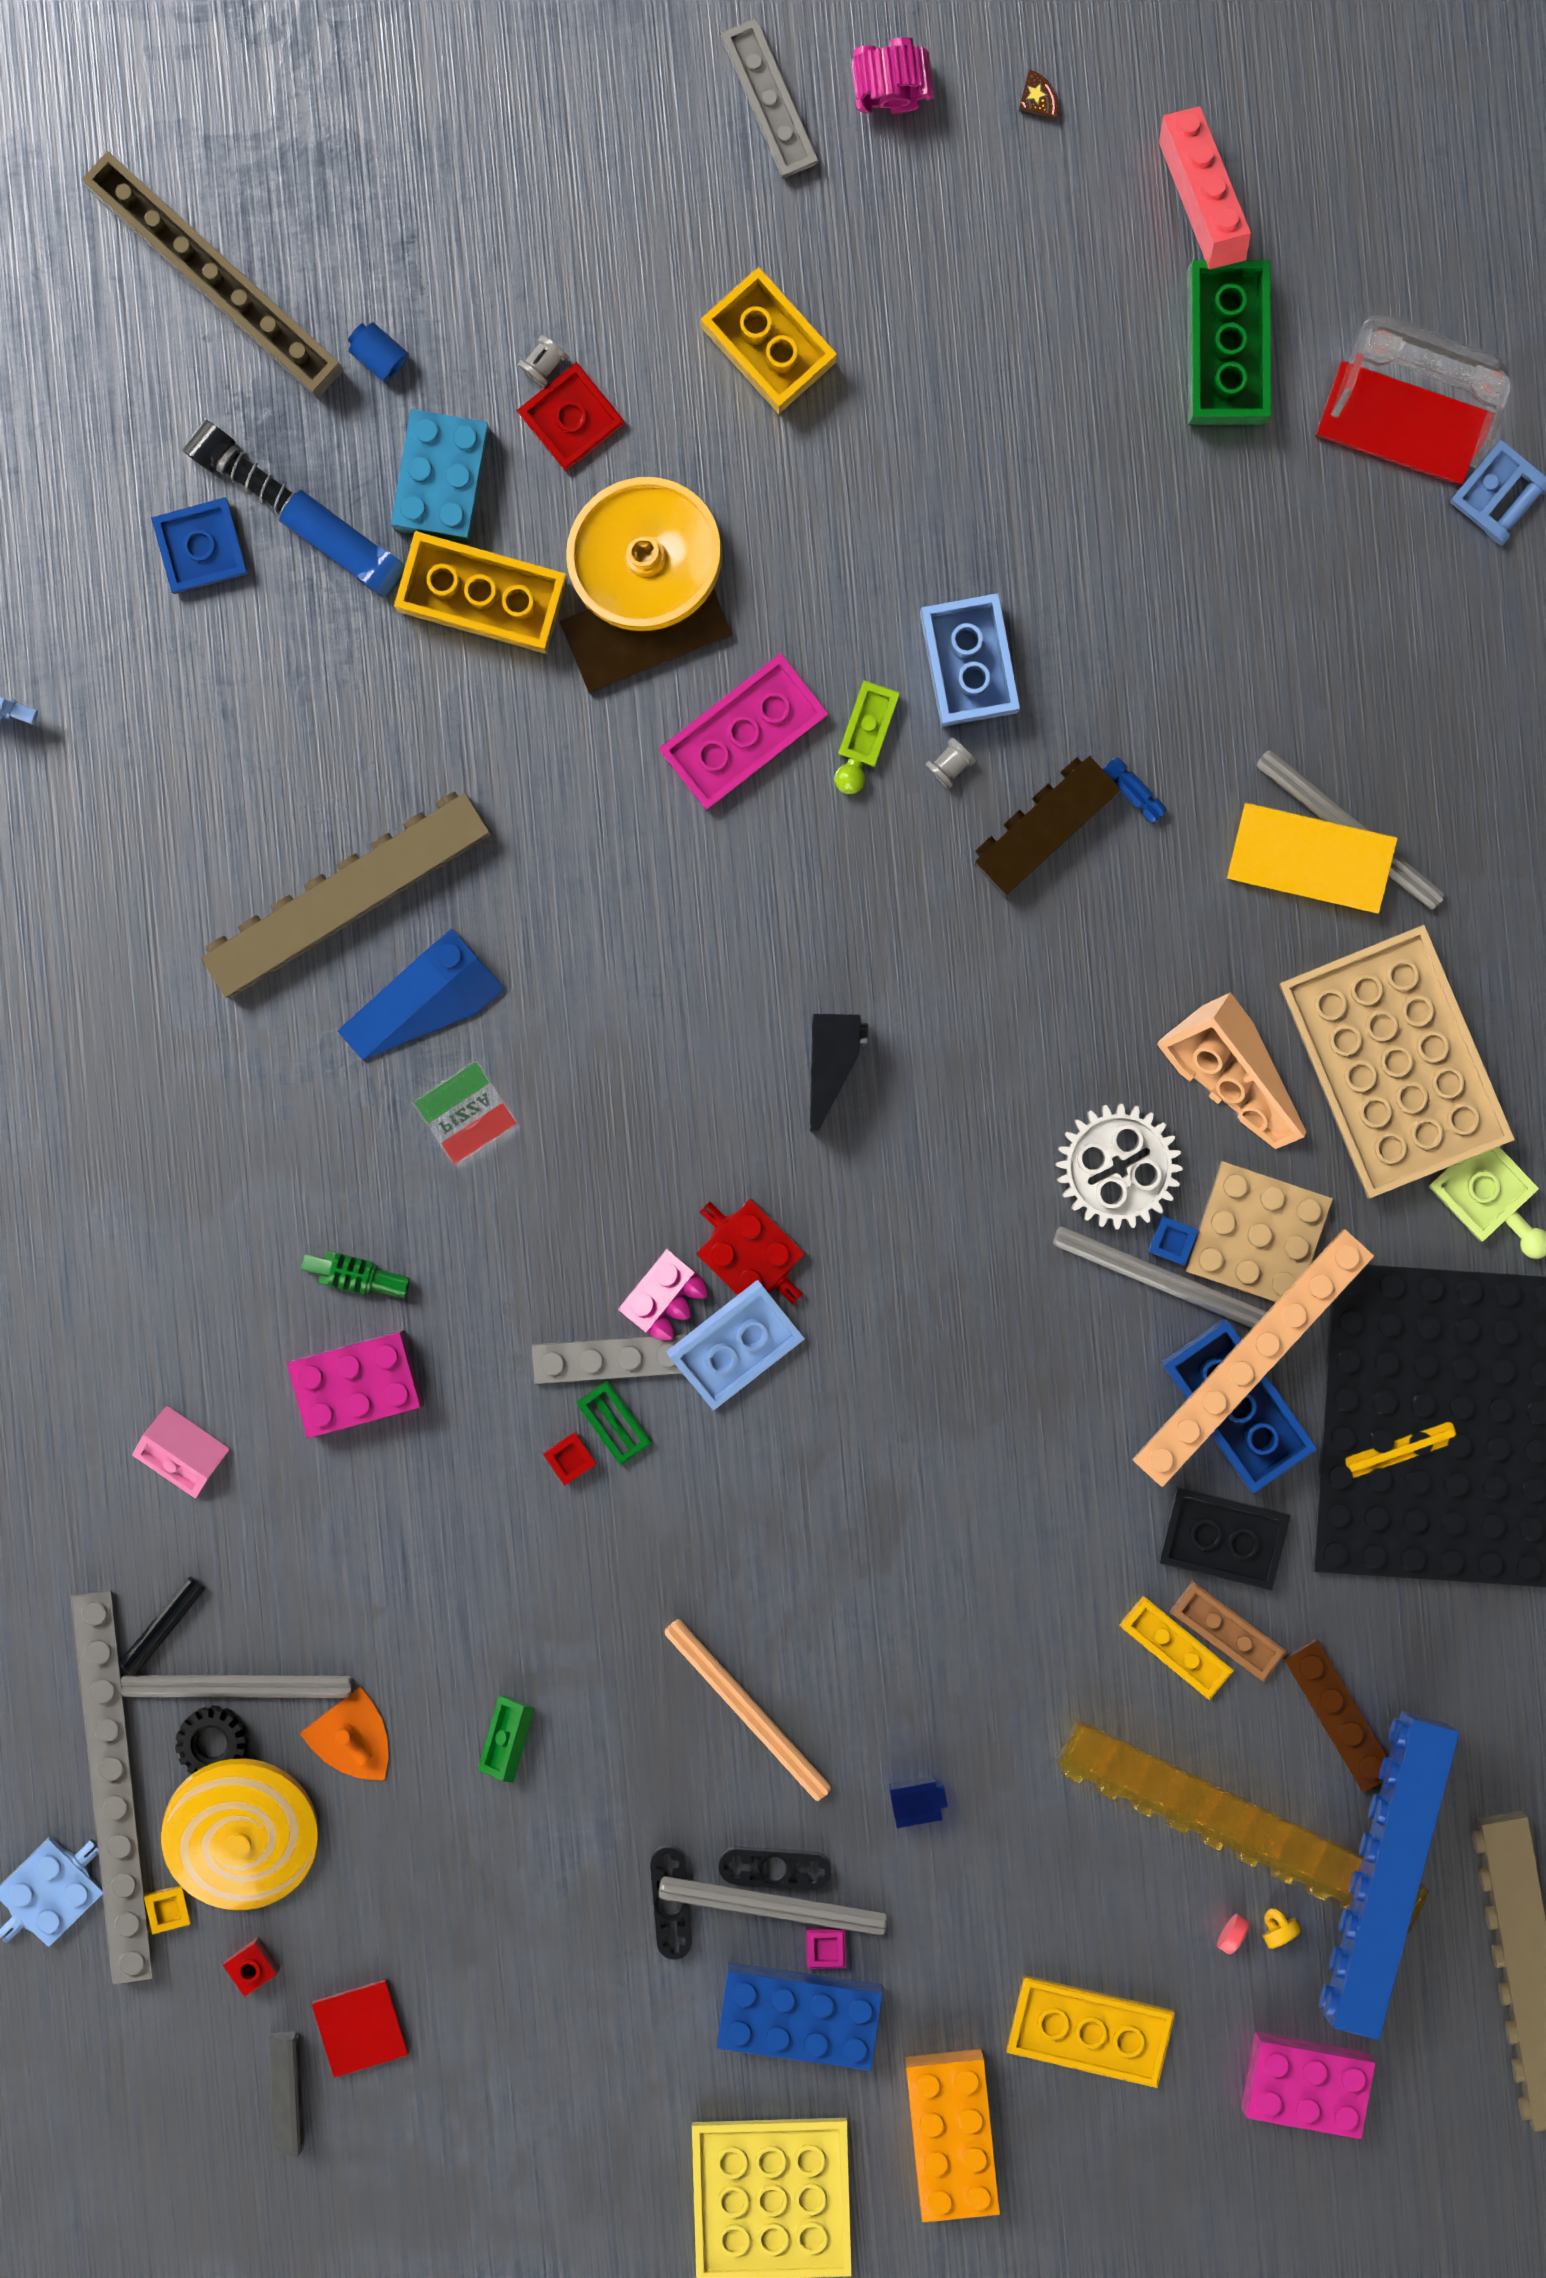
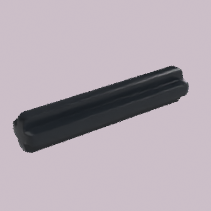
[119,1576,205,1676]

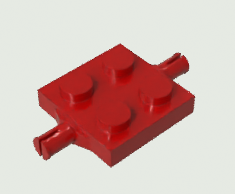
[696,1198,806,1305]

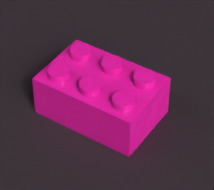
[287,1330,424,1438]
[1241,2031,1376,2139]

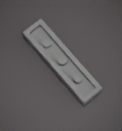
[721,18,818,179]
[532,1334,687,1384]

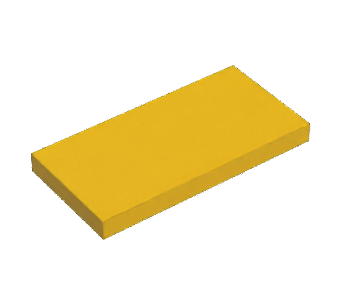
[1227,802,1397,914]
[1006,1975,1175,2088]

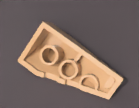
[1157,992,1307,1149]

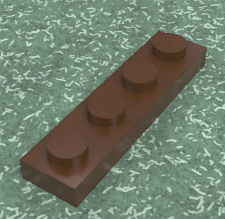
[1283,1638,1387,1793]

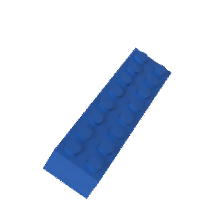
[1319,1711,1460,2040]

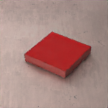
[516,362,626,472]
[311,1979,409,2078]

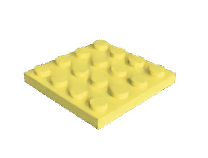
[692,2118,851,2278]

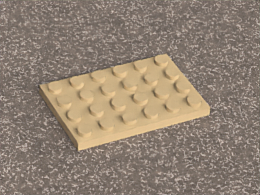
[1279,925,1515,1199]

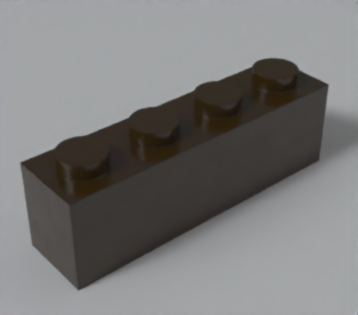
[973,756,1121,898]

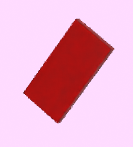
[1315,360,1488,486]

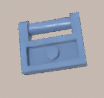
[1449,440,1546,545]

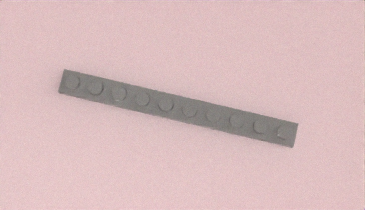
[71,1591,152,1985]

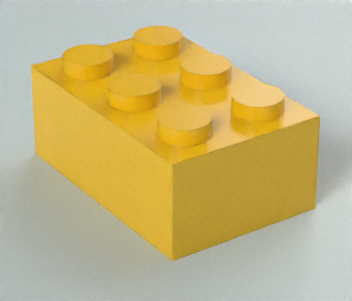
[700,267,837,414]

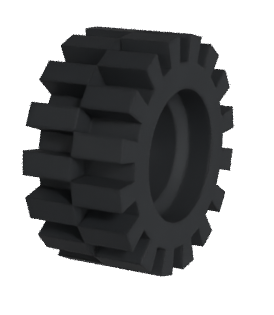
[175,1705,249,1775]

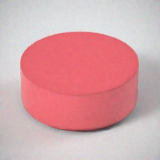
[1217,1914,1250,1954]

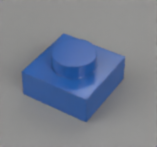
[1147,1216,1199,1266]

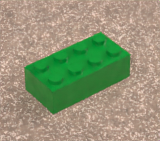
[1187,260,1271,425]

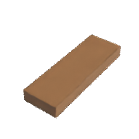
[1169,1581,1287,1682]

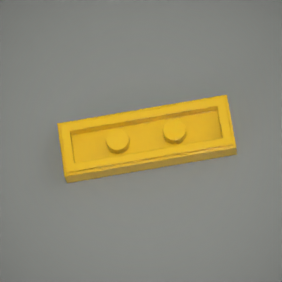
[1119,1595,1234,1700]

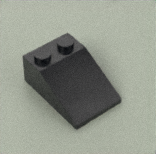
[810,1014,868,1132]

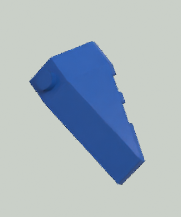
[338,928,505,1060]

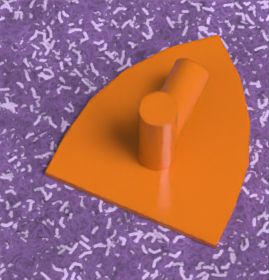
[299,1686,389,1781]

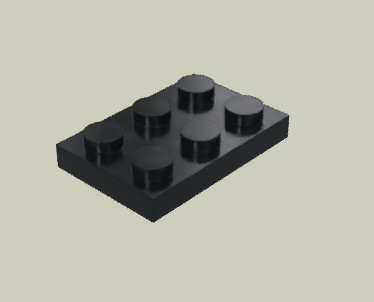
[1158,1486,1291,1591]

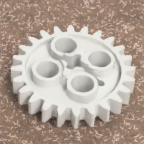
[1055,1104,1182,1229]

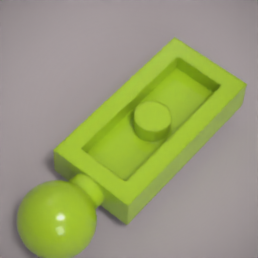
[834,680,900,795]

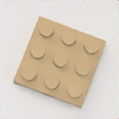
[1184,1161,1333,1302]

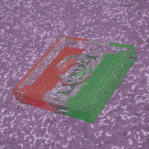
[411,1059,519,1167]

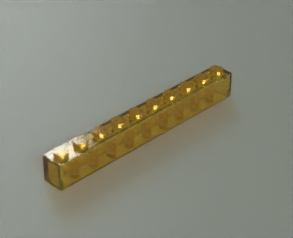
[1055,1718,1429,1934]

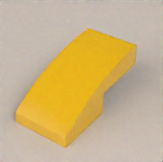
[103,1886,190,1935]

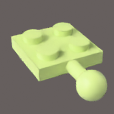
[1427,1146,1546,1259]

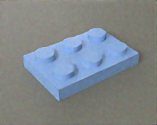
[666,1280,805,1411]

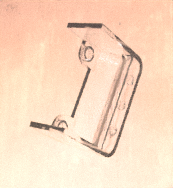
[1331,315,1511,468]

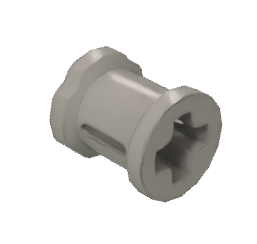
[517,334,568,387]
[925,738,976,789]

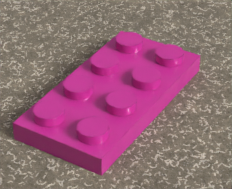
[659,653,828,811]

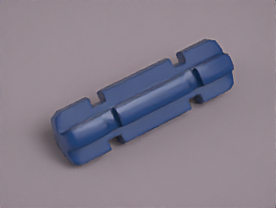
[1103,757,1167,823]

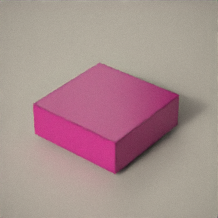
[806,1927,846,1969]

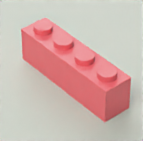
[1159,106,1251,270]

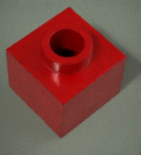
[223,1937,280,1997]

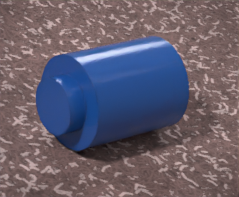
[348,322,409,383]

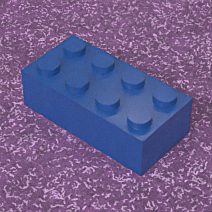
[1160,1319,1317,1494]
[717,1962,882,2071]

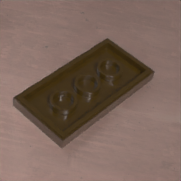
[560,588,732,694]

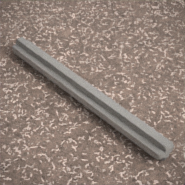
[1257,750,1445,910]
[1053,1227,1267,1328]
[121,1675,352,1698]
[659,1876,887,1936]

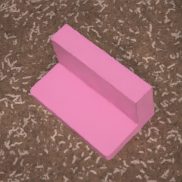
[132,1406,229,1499]

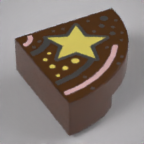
[1019,70,1058,120]

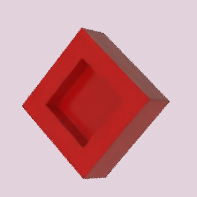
[543,1431,597,1486]

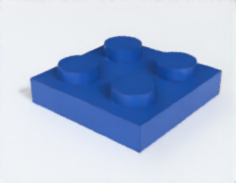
[151,497,248,594]

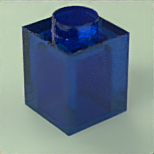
[889,1776,948,1828]

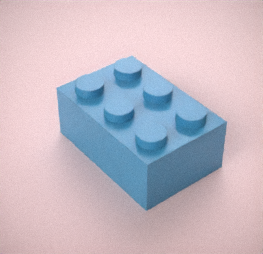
[391,409,491,544]

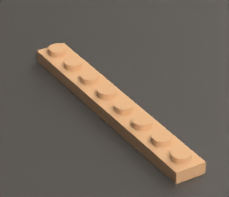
[1132,1229,1374,1487]

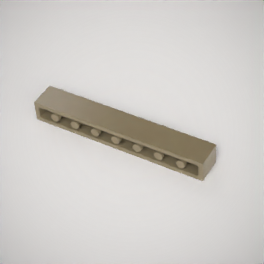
[81,151,344,399]
[200,792,492,999]
[1472,1811,1546,2132]

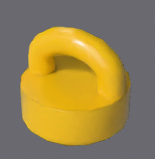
[1262,1909,1302,1949]

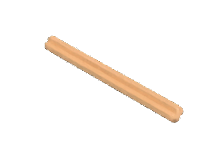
[665,1619,831,1801]

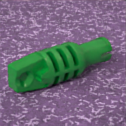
[301,1250,410,1299]

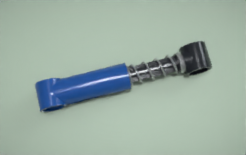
[182,419,405,599]

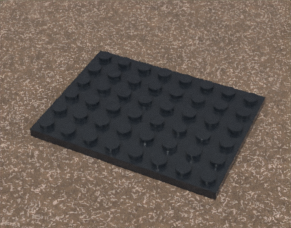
[1312,1265,1546,1587]

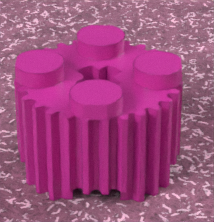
[851,37,934,114]

